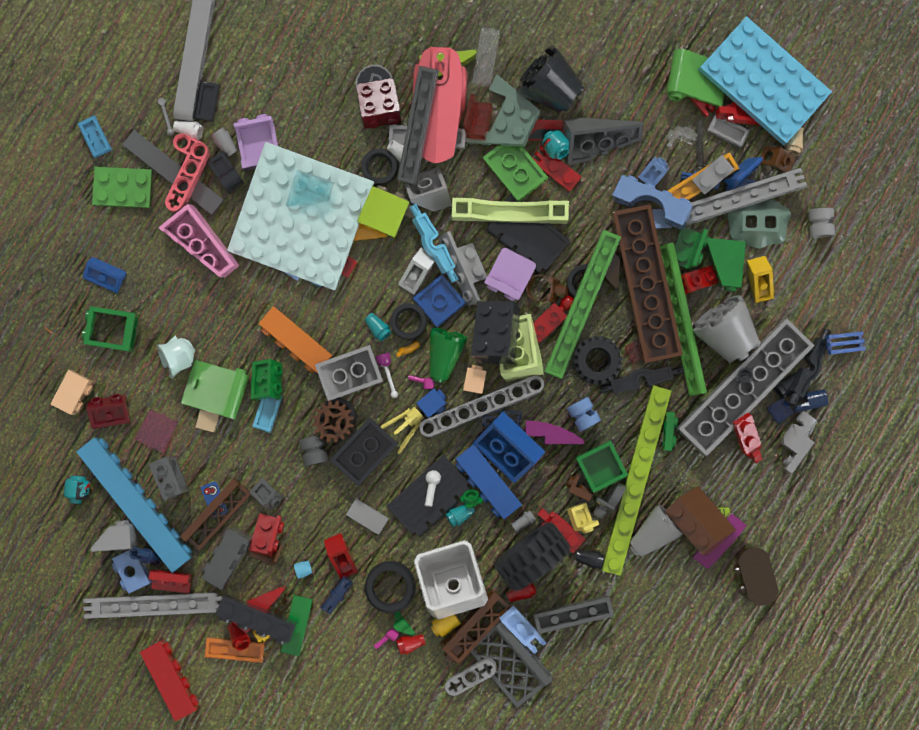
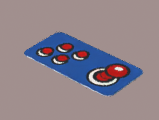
[201,481,228,518]

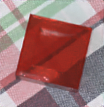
[625,341,641,363]

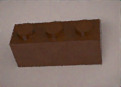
[665,486,736,556]

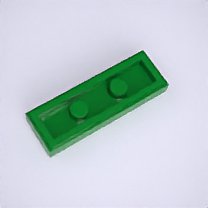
[281,595,313,656]

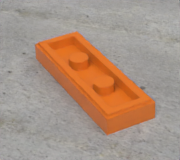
[205,637,265,663]

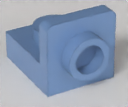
[638,156,670,186]

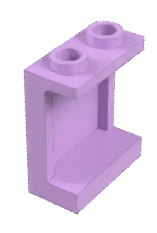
[233,114,278,171]

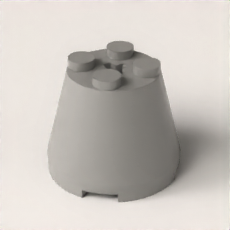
[693,295,761,363]

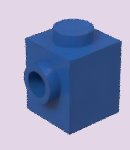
[417,389,447,418]

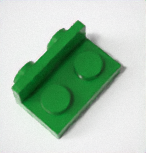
[251,359,283,401]

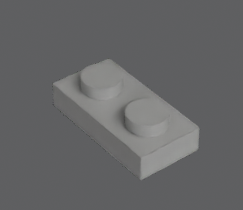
[692,155,734,195]

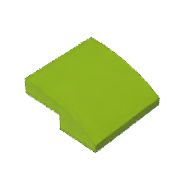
[356,186,409,237]

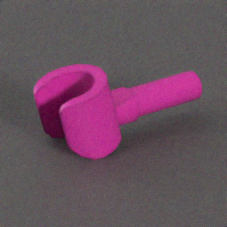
[408,375,434,389]
[374,628,399,649]

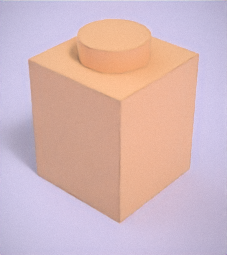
[463,365,486,394]

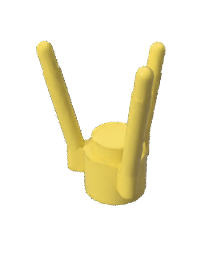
[381,407,424,454]

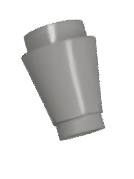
[211,128,237,157]

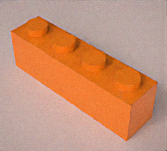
[258,306,333,374]

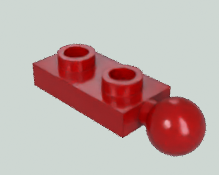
[533,295,574,342]

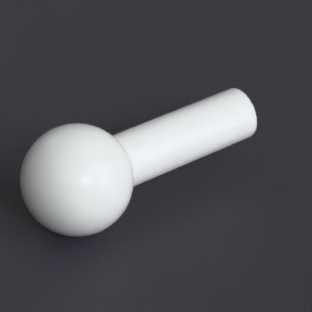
[425,470,441,507]

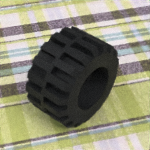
[572,336,622,385]

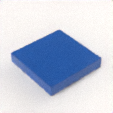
[413,274,466,328]

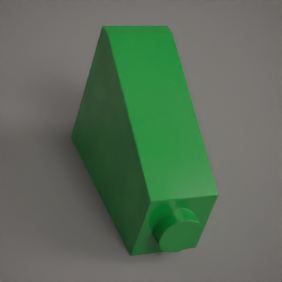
[705,238,746,292]

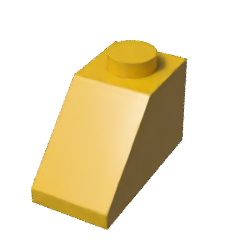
[747,256,774,303]

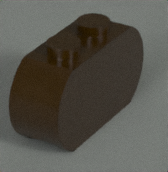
[734,546,779,605]

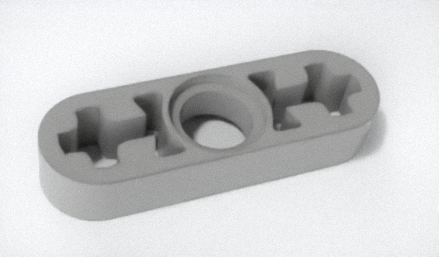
[445,658,497,696]

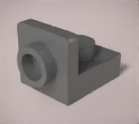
[249,478,284,511]

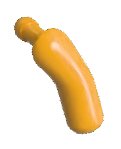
[396,341,420,357]

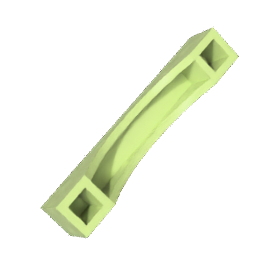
[452,198,569,224]

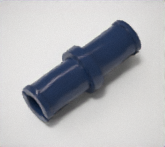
[129,547,162,565]
[321,576,353,614]

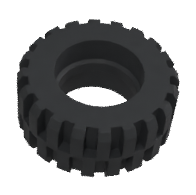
[495,522,570,591]

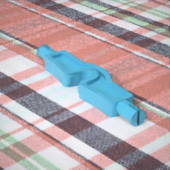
[409,204,458,283]

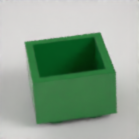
[575,441,628,493]

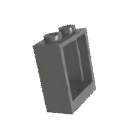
[149,456,190,500]

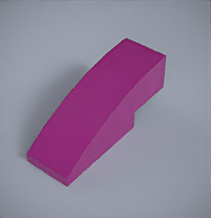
[525,421,584,444]
[693,513,747,569]

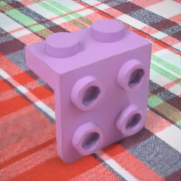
[484,248,536,301]

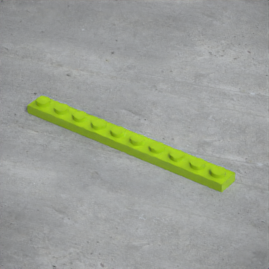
[601,386,672,576]

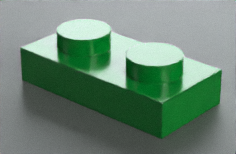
[662,412,678,451]

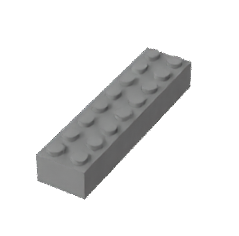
[676,319,815,456]

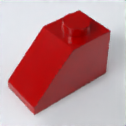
[324,533,359,579]

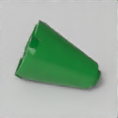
[429,328,468,383]

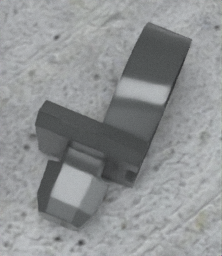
[594,482,626,518]

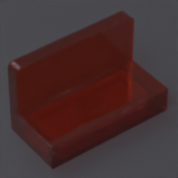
[463,94,493,140]

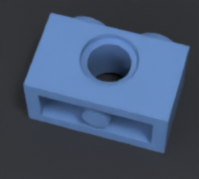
[112,549,152,594]

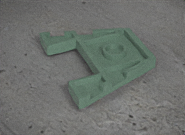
[465,75,540,146]

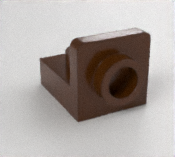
[566,474,593,501]

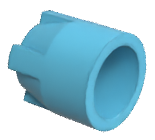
[294,560,313,579]

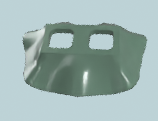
[728,199,791,249]

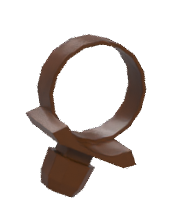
[526,275,568,303]

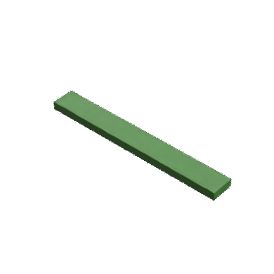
[544,229,621,379]
[660,243,707,396]

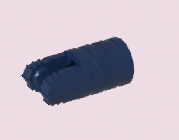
[793,389,829,413]

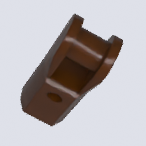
[443,633,476,664]

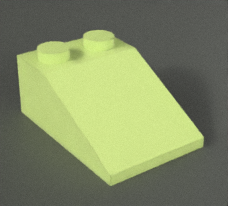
[499,314,544,382]

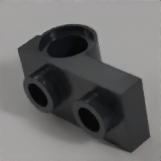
[207,151,245,194]

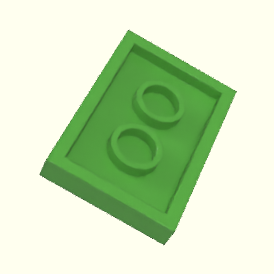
[483,144,548,202]
[92,167,153,209]

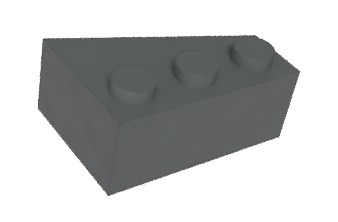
[202,527,252,590]

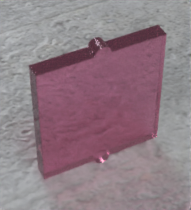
[135,409,178,453]

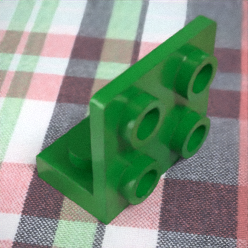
[674,227,709,270]

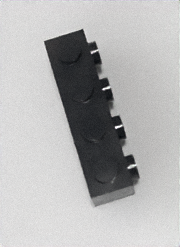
[215,594,298,645]

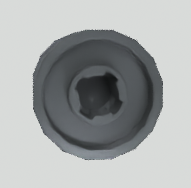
[298,435,329,466]

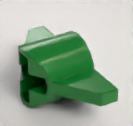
[393,612,416,636]

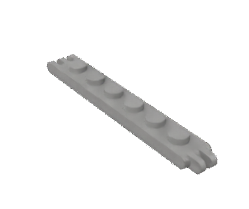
[669,168,807,227]
[83,592,222,618]

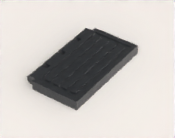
[486,194,570,274]
[387,454,470,537]

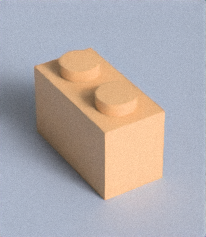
[51,370,93,415]

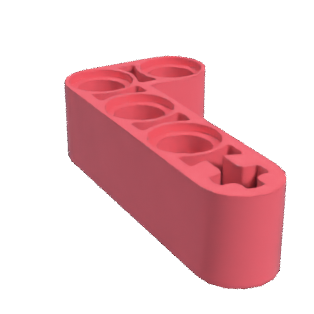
[165,134,210,214]

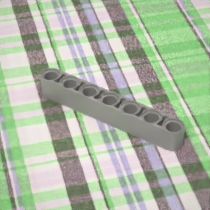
[173,0,215,122]
[420,376,544,438]

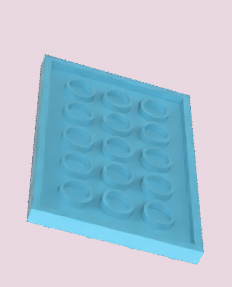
[698,16,832,145]

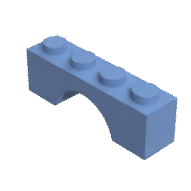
[612,175,693,231]

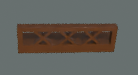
[180,478,251,551]
[440,588,511,664]

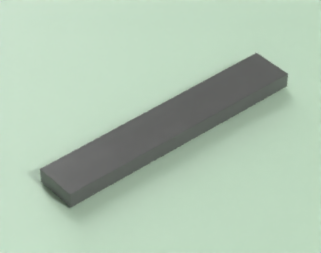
[397,66,439,185]
[122,130,224,215]

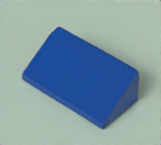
[723,157,763,190]
[82,257,126,293]

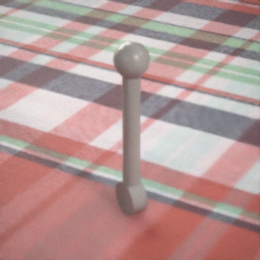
[158,98,174,136]

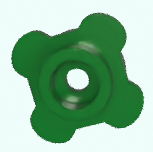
[460,490,483,509]

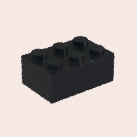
[471,301,520,364]
[330,417,399,486]

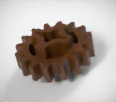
[312,400,354,442]

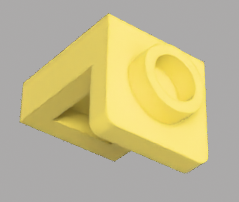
[567,503,599,533]

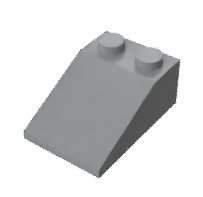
[315,345,383,401]

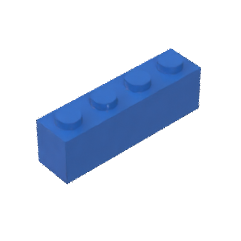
[455,444,522,519]

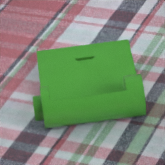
[666,49,724,107]
[181,360,249,420]

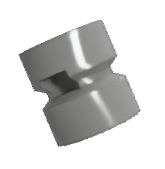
[808,208,835,238]

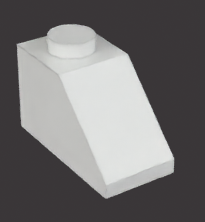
[398,248,435,295]

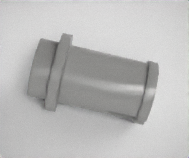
[511,511,536,533]

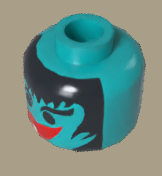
[63,475,90,504]

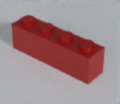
[140,639,199,721]

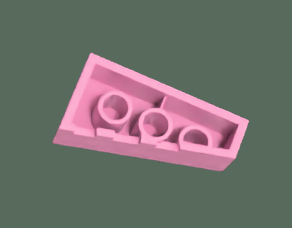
[158,204,240,277]

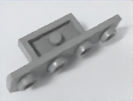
[438,231,487,306]

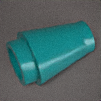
[364,313,391,342]
[445,504,475,527]

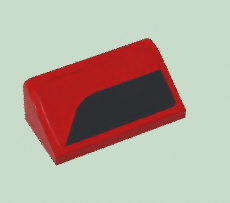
[528,119,563,141]

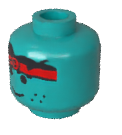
[542,131,570,159]

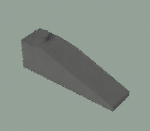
[562,118,643,164]

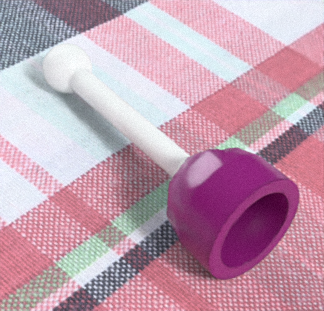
[375,352,398,398]

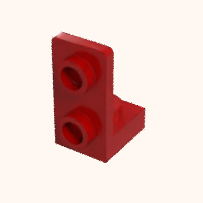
[681,265,718,295]

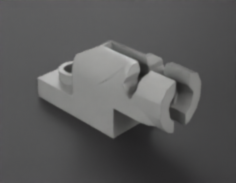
[781,411,817,474]

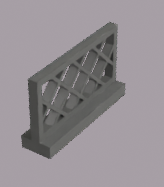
[471,620,553,708]

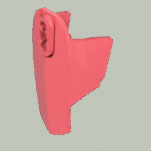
[413,47,468,163]

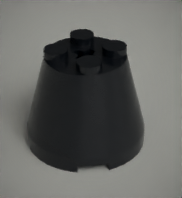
[516,45,585,112]

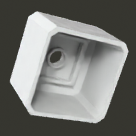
[414,540,488,620]

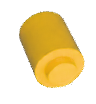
[431,614,461,638]

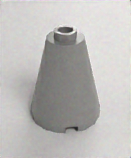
[630,505,684,556]

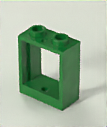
[82,306,139,352]

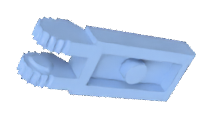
[499,605,546,654]

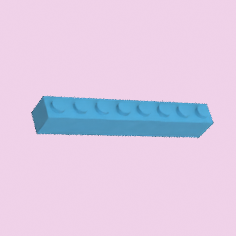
[76,437,193,573]

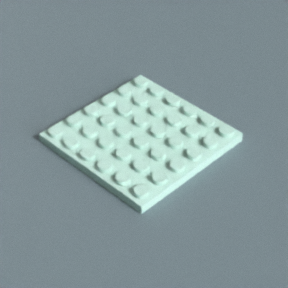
[227,142,374,290]

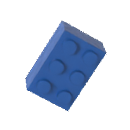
[473,412,545,483]

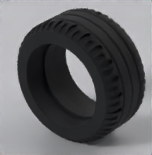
[364,561,416,613]

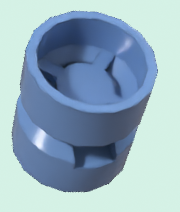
[567,397,601,432]

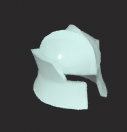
[157,335,195,379]

